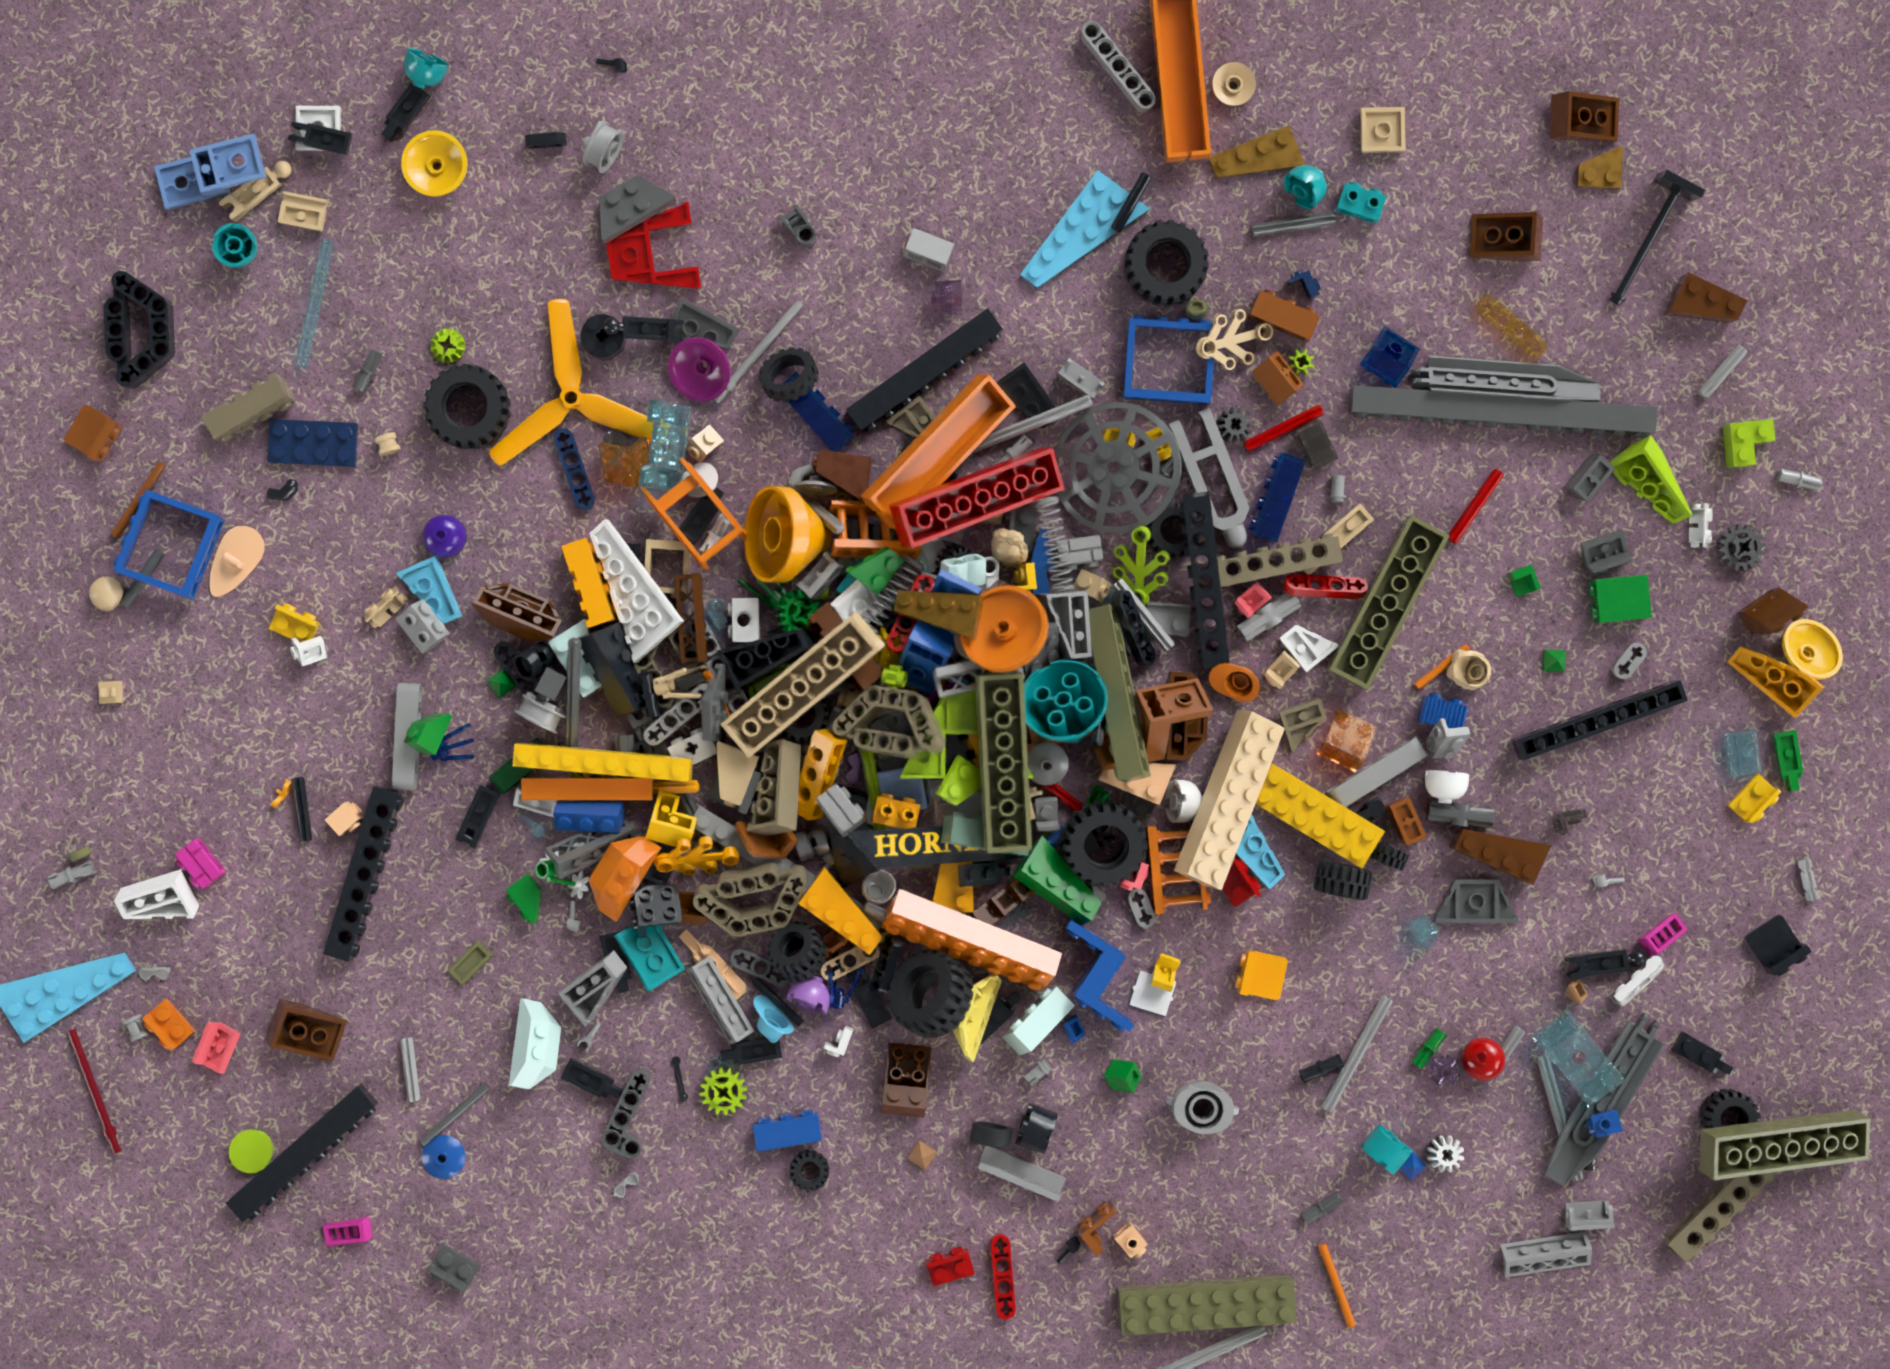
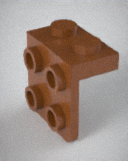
[64,405,124,463]
[735,821,798,859]

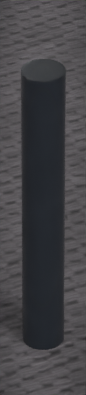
[752,977,804,1027]

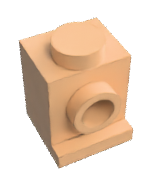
[1113,1221,1148,1258]

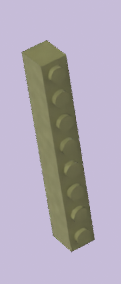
[1089,604,1151,782]

